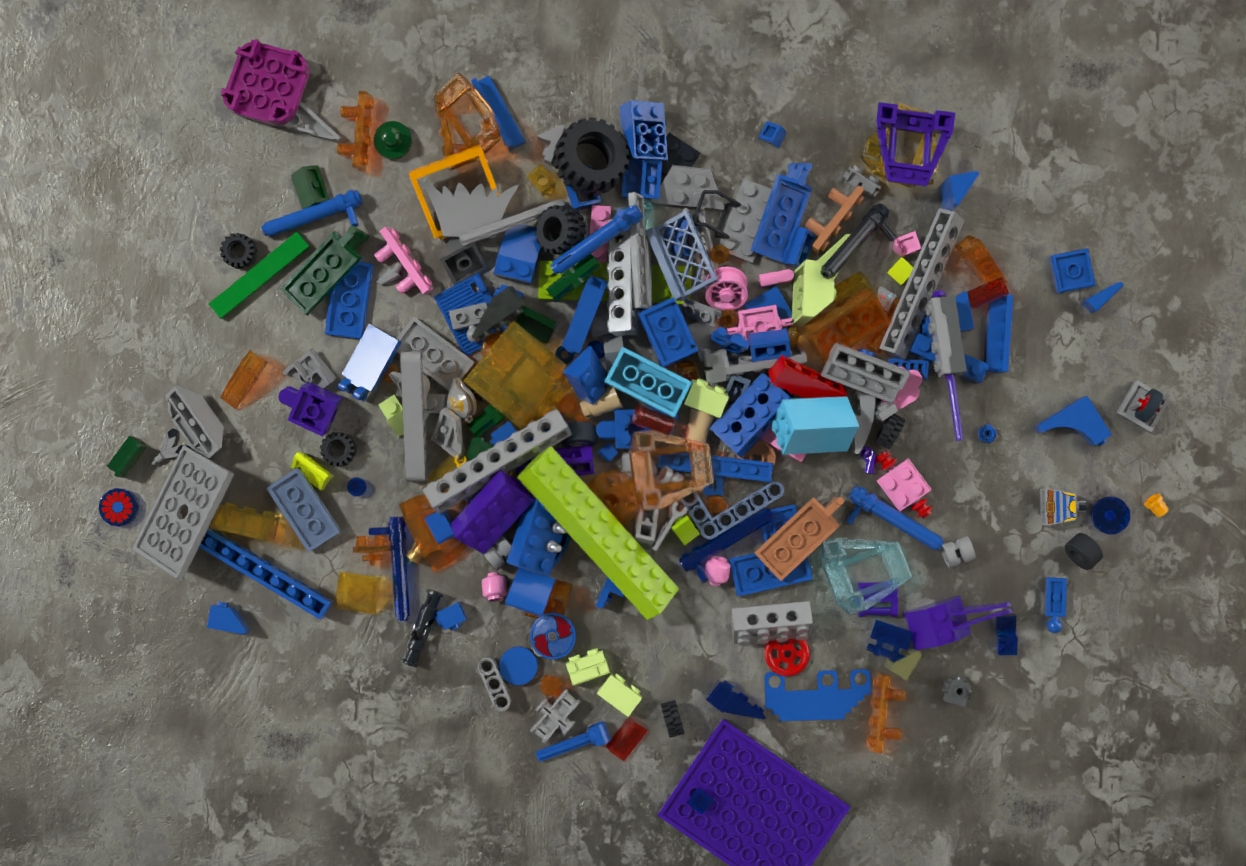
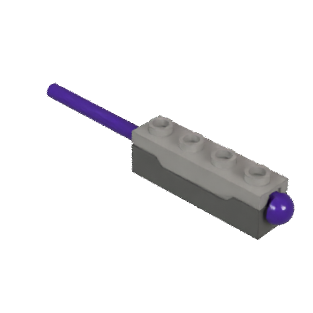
[926,290,967,441]

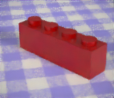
[768,355,847,399]

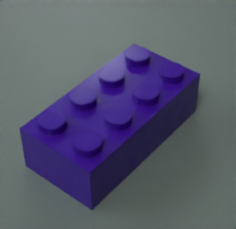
[450,470,535,554]

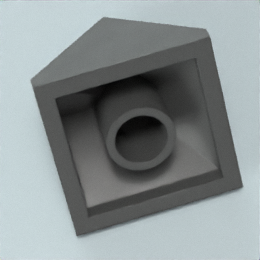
[439,238,488,285]

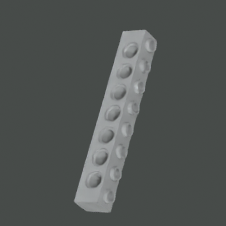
[879,208,965,360]
[422,409,572,515]

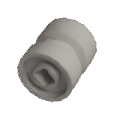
[483,535,512,570]
[941,536,976,569]

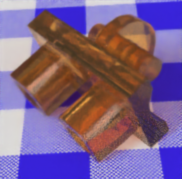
[353,535,391,566]

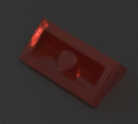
[606,717,648,761]

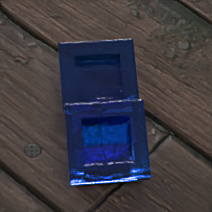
[995,613,1018,656]

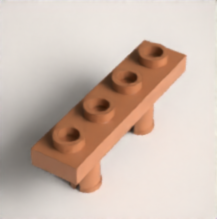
[805,185,865,255]

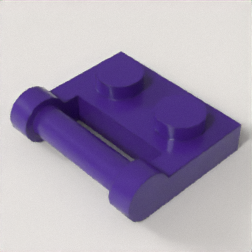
[858,582,898,617]

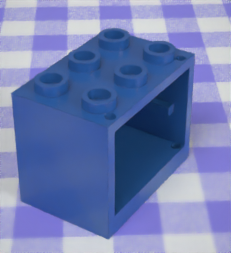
[638,297,698,369]

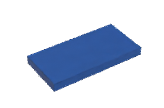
[324,262,374,339]

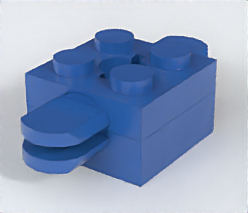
[596,409,673,449]

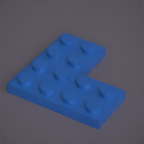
[729,504,813,596]

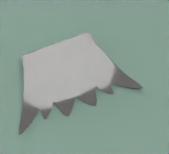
[422,181,519,240]

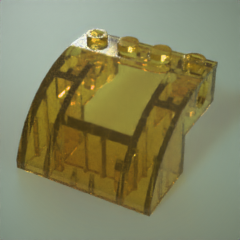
[464,321,572,430]

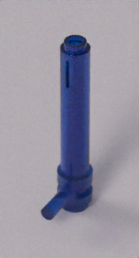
[679,508,775,583]
[369,516,410,621]

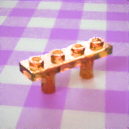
[337,91,374,171]
[867,673,906,753]

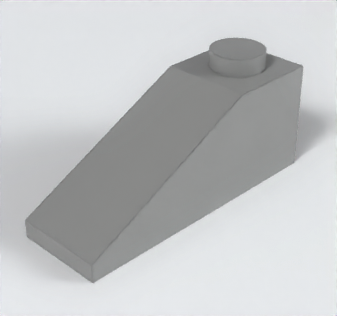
[632,486,661,550]

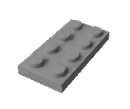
[717,179,772,264]
[397,316,475,390]

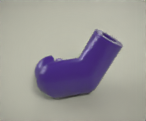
[860,446,877,474]

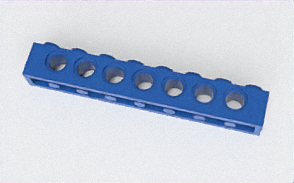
[199,526,334,620]

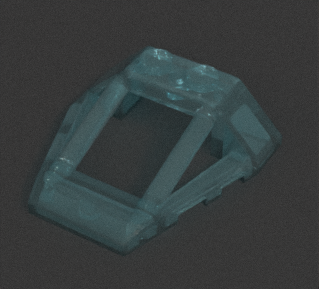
[822,537,912,615]

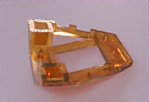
[434,73,501,170]
[629,430,714,510]
[399,490,468,572]

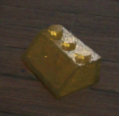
[209,502,280,541]

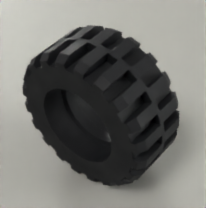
[553,118,630,196]

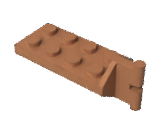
[754,497,844,581]

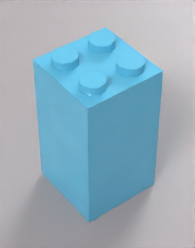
[772,397,859,455]

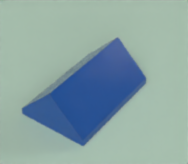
[938,171,980,211]

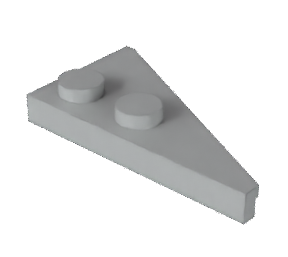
[281,101,342,143]

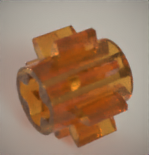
[539,675,563,698]

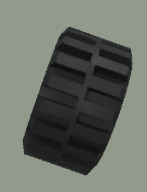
[535,205,587,255]

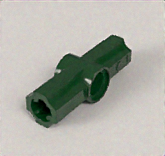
[546,254,601,302]
[467,389,522,437]

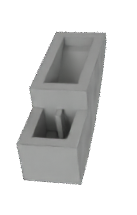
[852,395,875,454]

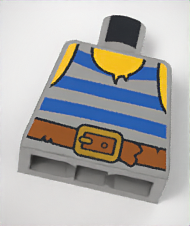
[1040,489,1087,525]

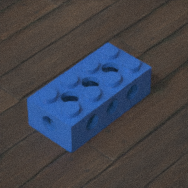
[710,372,791,459]

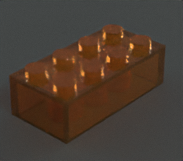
[802,286,890,364]

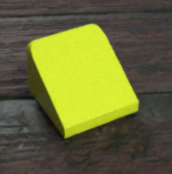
[887,257,914,285]

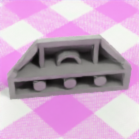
[165,385,224,459]

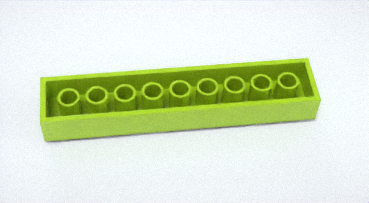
[518,446,679,620]

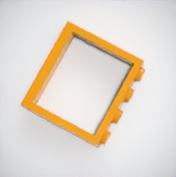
[408,145,506,240]

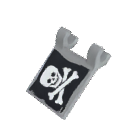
[651,500,687,551]

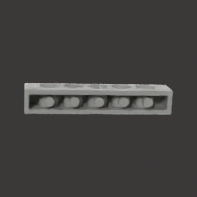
[607,219,638,336]

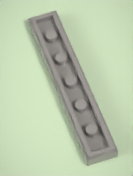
[628,192,648,310]

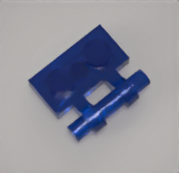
[867,619,914,662]

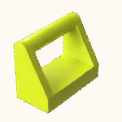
[291,452,334,491]

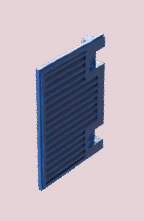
[433,273,511,356]

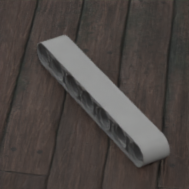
[401,352,427,481]

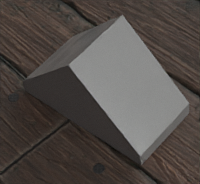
[603,335,623,374]

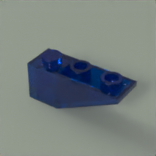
[705,680,766,720]

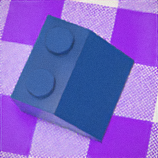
[563,346,607,405]

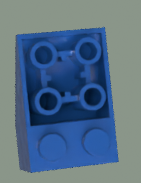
[619,100,668,160]

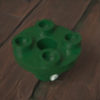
[374,121,413,160]

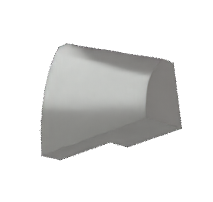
[282,348,336,388]

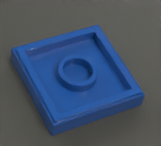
[1049,248,1096,293]

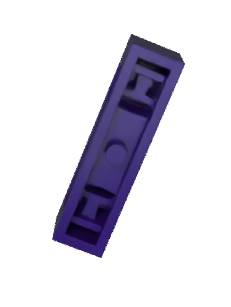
[516,445,594,482]

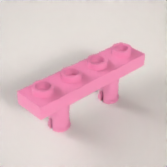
[374,227,433,294]

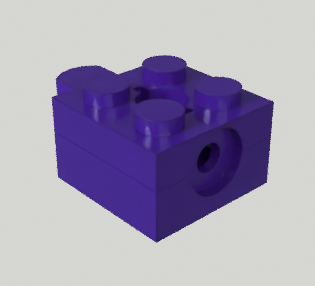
[278,382,343,437]

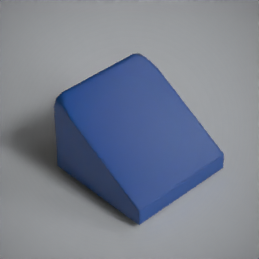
[758,121,787,148]

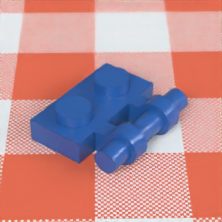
[710,327,750,355]

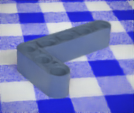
[680,482,784,539]

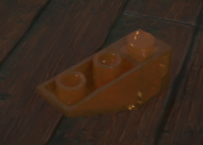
[955,235,1007,294]

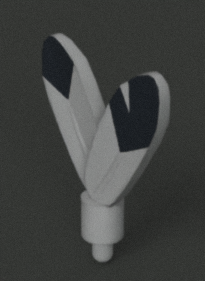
[151,429,191,465]

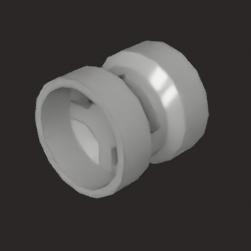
[657,466,684,492]

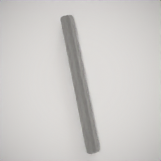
[459,199,565,246]

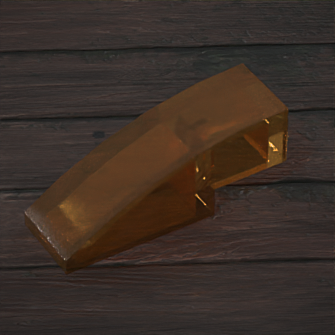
[220,350,269,409]

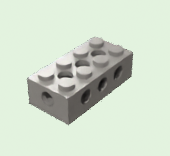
[731,601,813,645]

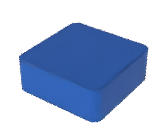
[598,442,618,463]

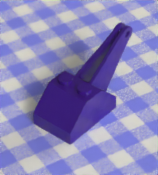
[903,596,1013,650]

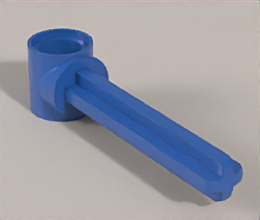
[536,721,611,762]

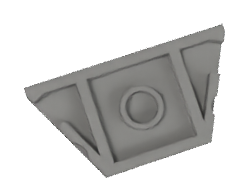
[651,165,724,210]

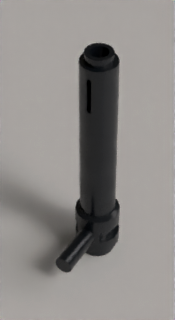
[821,203,896,279]

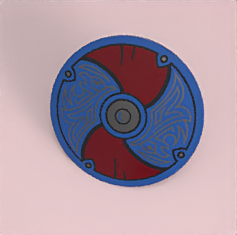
[530,613,576,659]

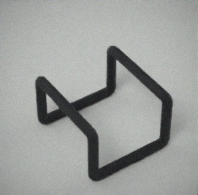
[692,190,741,239]

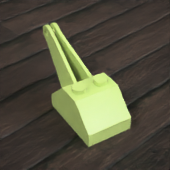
[792,234,850,327]

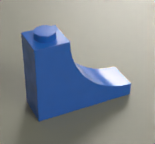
[1034,396,1112,447]

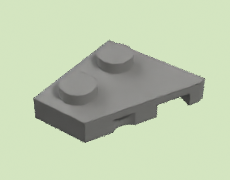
[431,407,464,460]

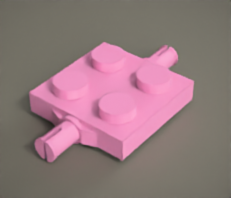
[727,305,793,348]

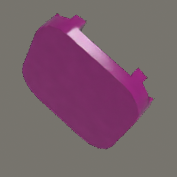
[221,39,310,126]

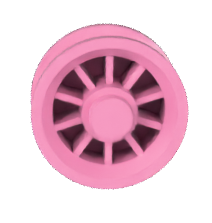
[705,265,748,311]

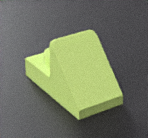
[378,395,404,437]

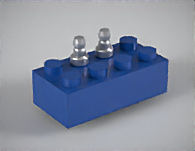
[506,494,571,576]

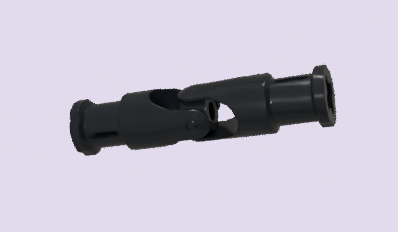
[401,589,444,667]

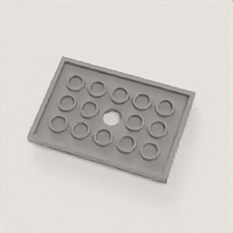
[132,445,234,580]

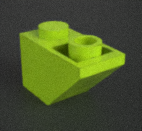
[671,515,700,546]

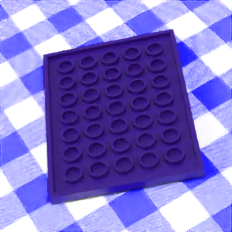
[657,718,851,866]

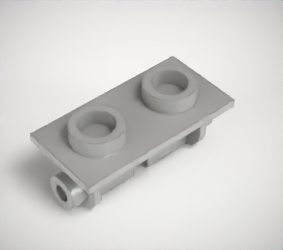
[843,164,882,197]
[683,298,722,327]

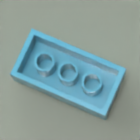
[604,347,692,418]

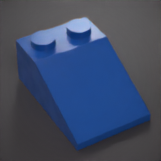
[493,224,541,285]

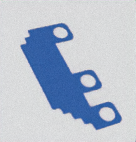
[765,669,871,721]

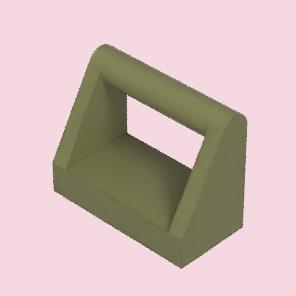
[884,647,922,680]

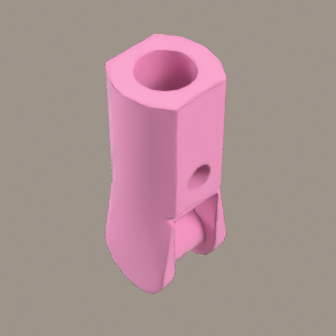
[758,269,794,288]

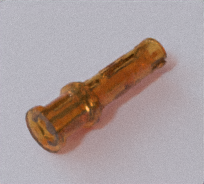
[866,297,900,354]

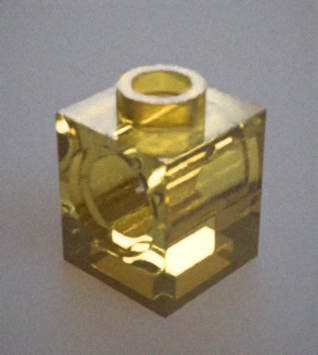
[527,164,557,197]

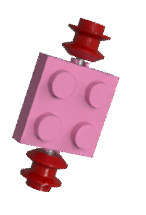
[876,450,933,519]

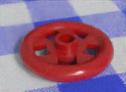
[764,638,810,677]

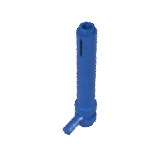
[261,189,363,237]
[550,204,643,275]
[845,485,944,551]

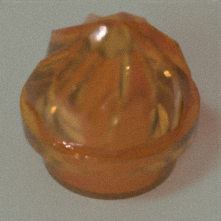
[719,309,738,328]

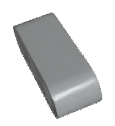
[478,656,512,711]

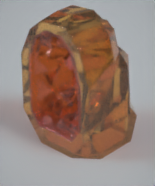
[675,361,699,381]

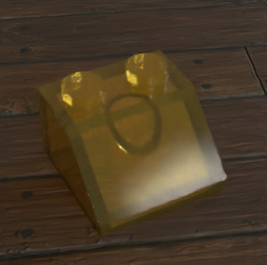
[336,570,381,614]

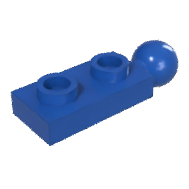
[1044,577,1067,634]

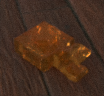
[555,393,587,422]

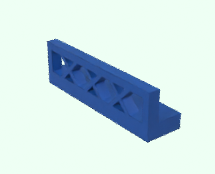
[471,75,526,152]
[984,295,1013,373]

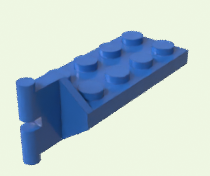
[750,163,812,264]

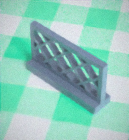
[645,210,718,301]

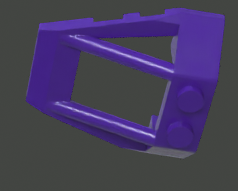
[876,102,955,187]

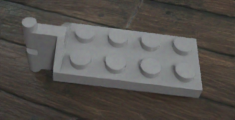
[702,343,807,387]

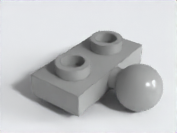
[449,302,487,342]

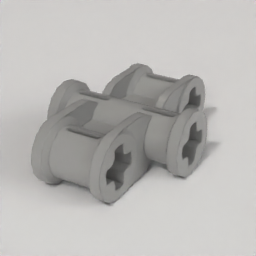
[530,689,580,743]

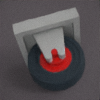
[1116,380,1170,433]

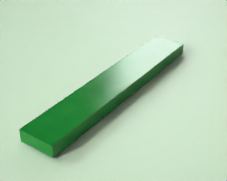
[208,232,310,319]

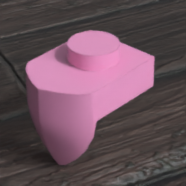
[893,231,922,257]

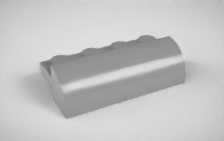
[821,343,910,403]

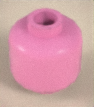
[704,556,731,586]
[482,572,508,602]

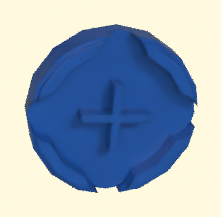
[499,646,538,685]

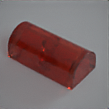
[967,277,1009,309]
[631,405,675,436]

